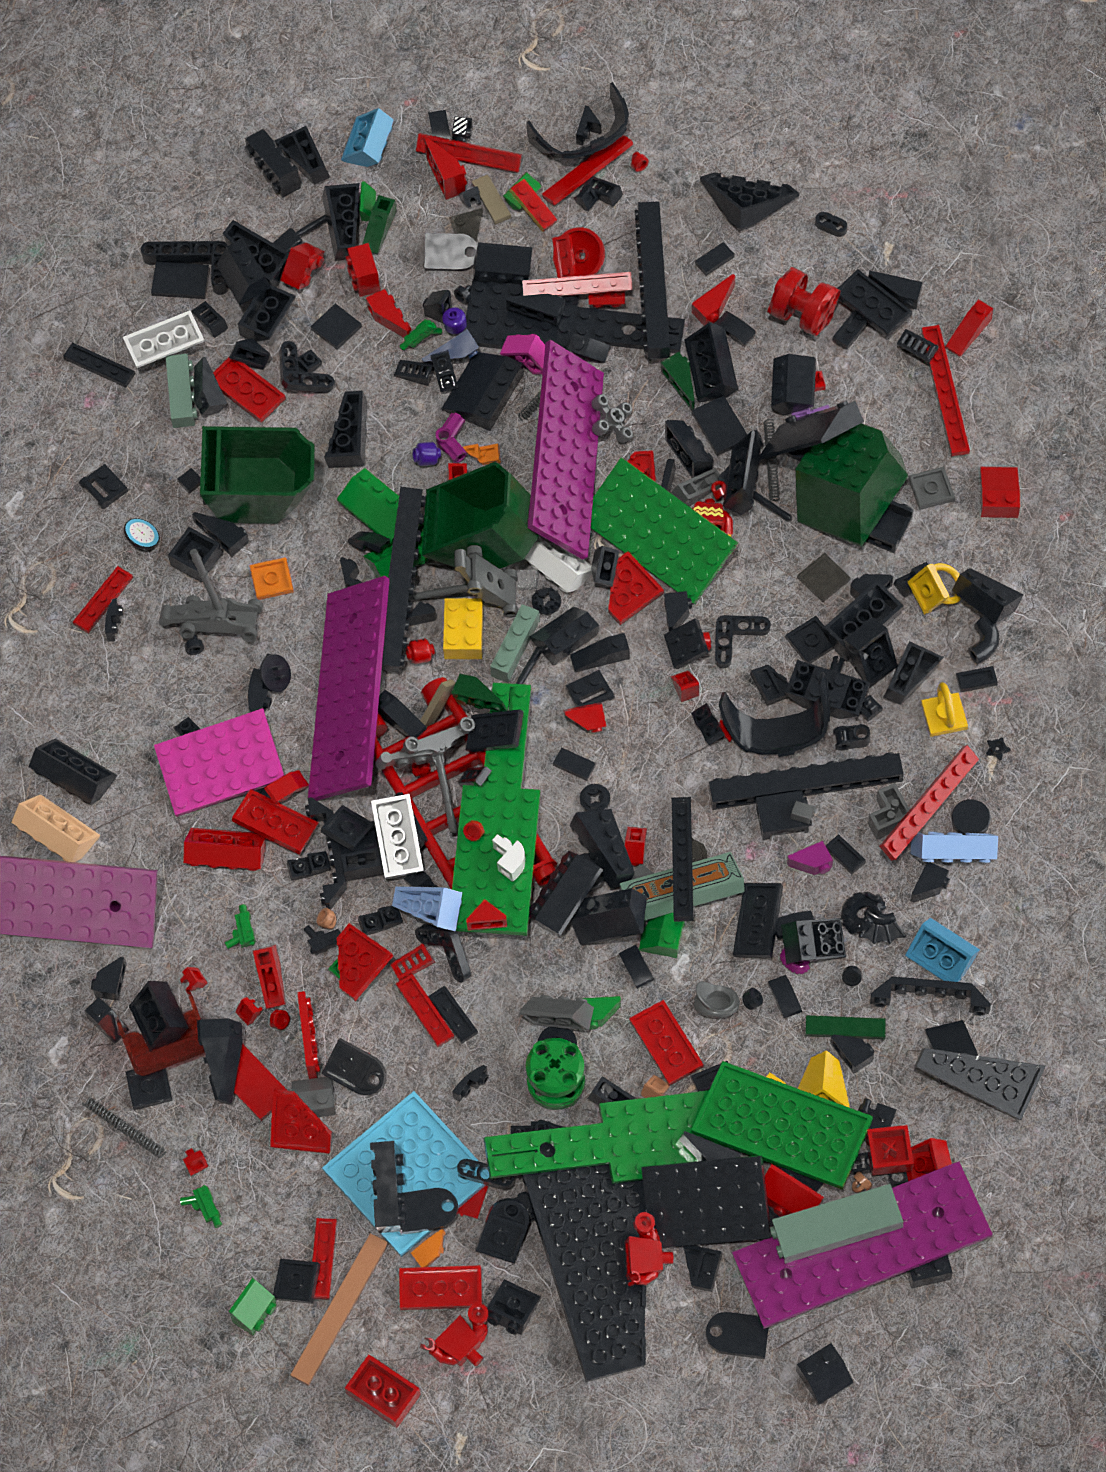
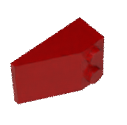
[424,137,467,200]
[980,467,1020,518]

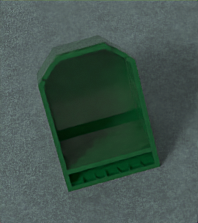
[795,423,908,547]
[200,426,315,524]
[422,461,538,569]

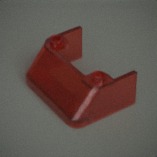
[114,989,205,1076]

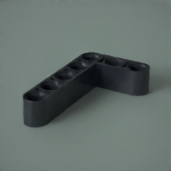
[140,241,229,295]

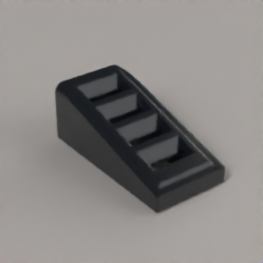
[582,176,623,206]
[191,301,228,338]
[897,329,939,362]
[394,360,434,386]

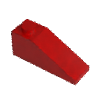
[691,274,736,326]
[945,299,994,357]
[253,944,286,1009]

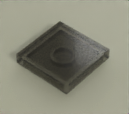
[797,553,851,602]

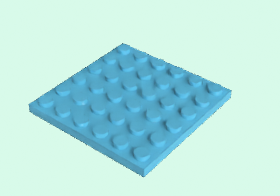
[322,1091,490,1257]

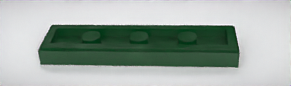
[805,1015,886,1040]

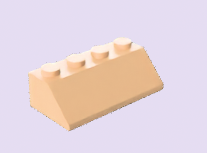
[11,794,100,862]

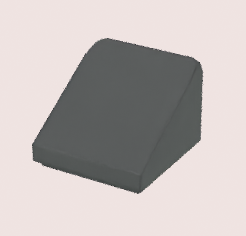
[791,801,815,824]

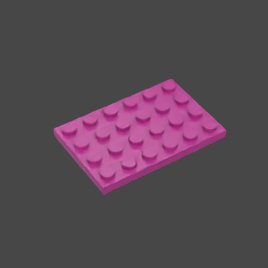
[154,708,284,817]

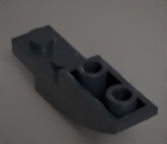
[248,653,272,713]

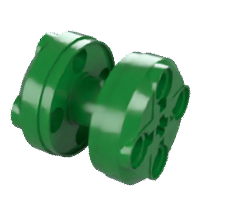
[526,1038,585,1110]

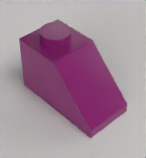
[787,841,833,875]

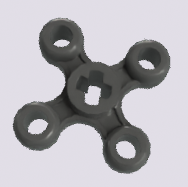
[591,394,633,444]

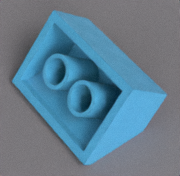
[341,108,394,167]
[905,918,980,982]

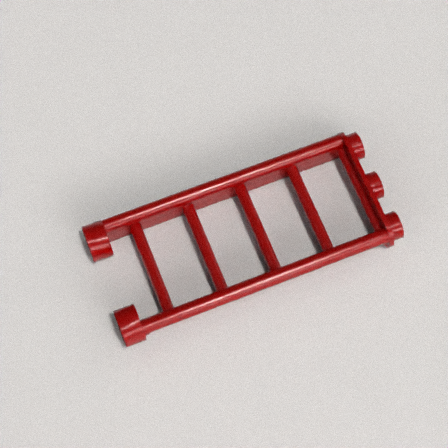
[374,677,557,890]

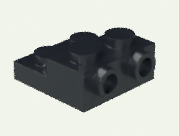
[487,1279,541,1335]

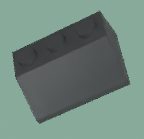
[519,995,594,1030]

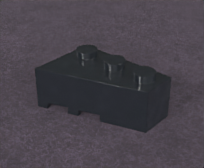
[952,568,1024,624]
[883,641,944,705]

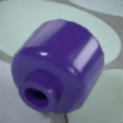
[442,307,467,335]
[412,442,441,466]

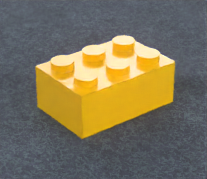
[443,598,483,659]

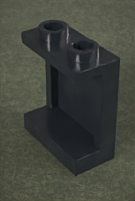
[865,500,914,554]
[755,790,812,840]

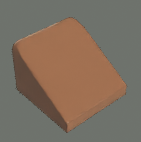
[641,1075,670,1098]

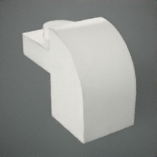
[492,834,525,882]

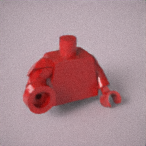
[625,1212,674,1286]
[420,1303,488,1367]

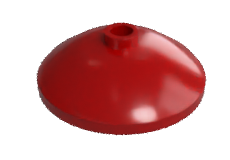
[553,227,605,276]

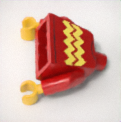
[692,498,733,537]

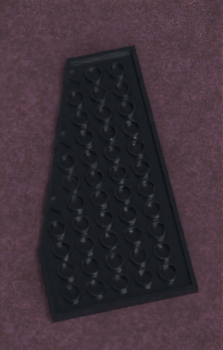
[514,1143,646,1382]

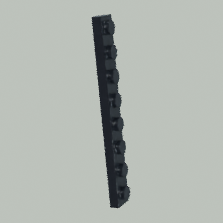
[671,797,694,922]

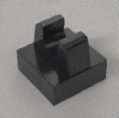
[574,185,599,211]
[458,186,480,207]
[860,695,883,722]

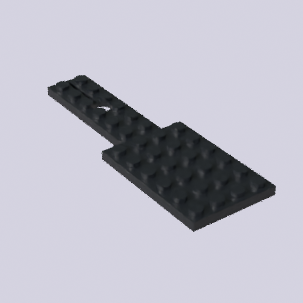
[464,280,685,353]

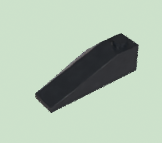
[197,1018,243,1104]

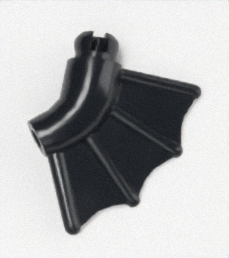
[858,907,906,944]

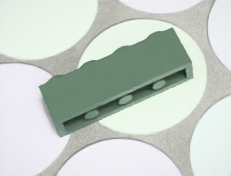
[166,354,198,428]
[490,604,540,683]

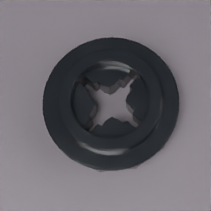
[531,586,561,615]
[580,784,610,811]

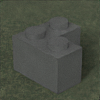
[868,783,910,839]

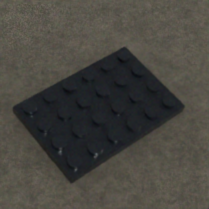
[641,1155,772,1248]

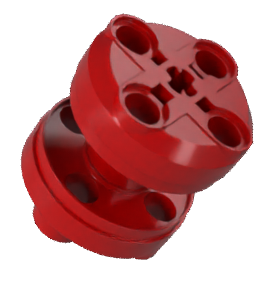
[767,267,841,336]

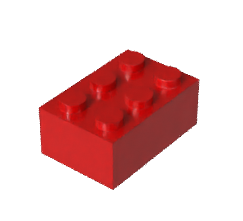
[345,1354,421,1428]

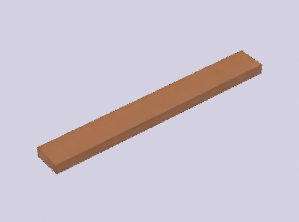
[290,1233,389,1386]

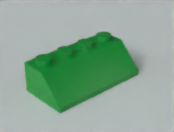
[337,468,399,544]
[363,523,428,578]

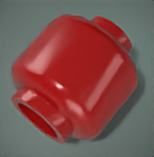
[406,638,435,664]

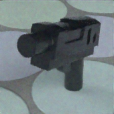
[303,925,340,955]

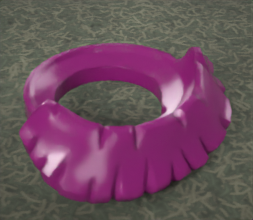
[780,949,811,974]

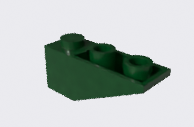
[362,195,397,255]
[451,673,508,712]

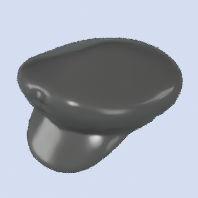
[694,981,739,1018]

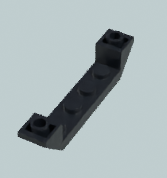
[340,557,437,626]
[305,797,347,910]
[870,976,991,1016]

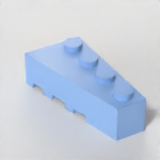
[911,831,998,863]
[392,887,462,931]

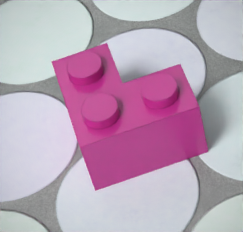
[500,334,545,375]

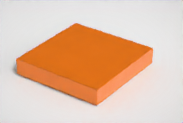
[249,557,294,600]

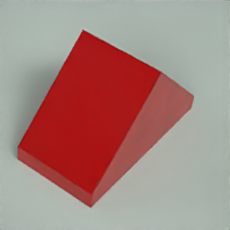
[670,670,699,702]
[466,899,507,931]

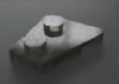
[449,208,483,243]

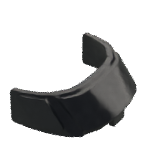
[526,82,629,159]
[719,672,830,757]

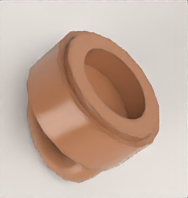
[317,908,336,929]
[852,1172,873,1193]

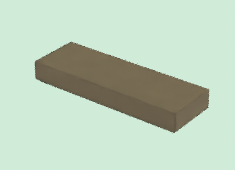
[472,174,511,225]
[420,679,456,727]

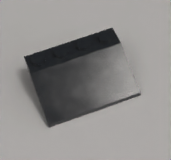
[441,352,524,431]

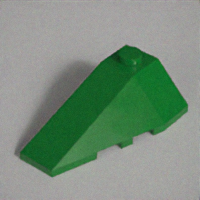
[639,913,685,958]

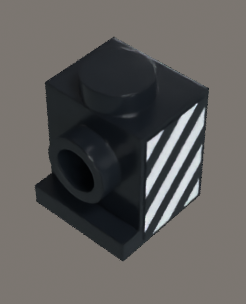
[452,116,473,143]

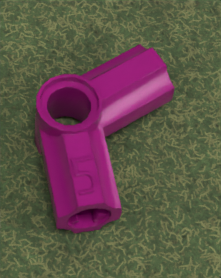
[435,413,467,463]

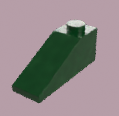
[661,352,695,410]

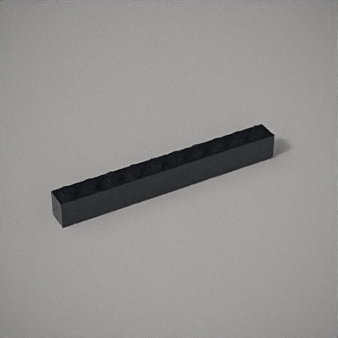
[634,201,670,359]
[381,486,426,673]
[708,752,904,810]

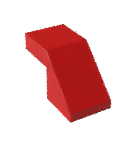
[264,770,309,804]

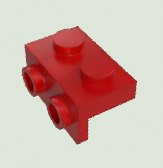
[589,291,625,307]

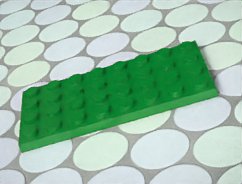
[591,457,739,604]
[691,1061,873,1190]

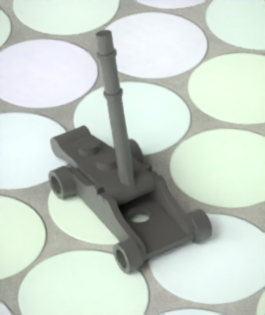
[408,545,518,618]
[159,549,263,642]
[375,717,475,833]

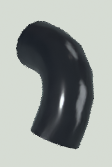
[968,616,999,664]

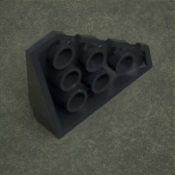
[700,172,799,229]

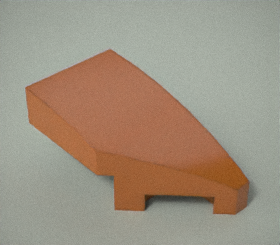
[463,443,501,465]
[411,1229,445,1267]

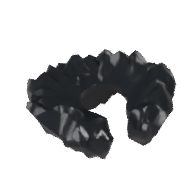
[840,892,886,934]

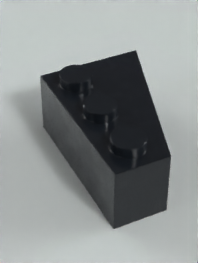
[274,126,330,185]

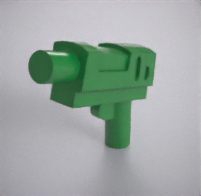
[400,319,442,350]
[224,904,256,949]
[180,1185,222,1228]

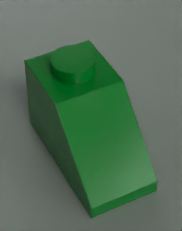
[582,996,621,1030]

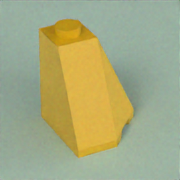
[798,1051,850,1107]

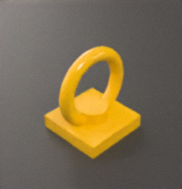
[908,563,962,615]
[921,682,968,737]

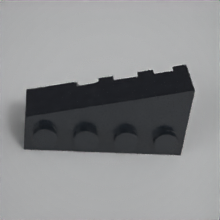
[244,129,301,198]
[322,183,360,259]
[222,220,289,287]
[324,390,367,468]
[569,809,635,888]
[370,1141,406,1233]

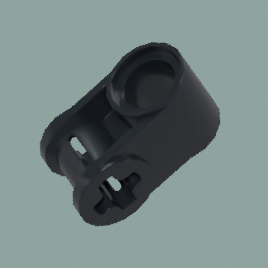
[833,724,870,751]

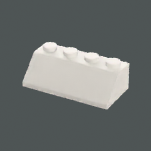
[123,311,204,368]
[524,534,592,592]
[371,794,424,880]

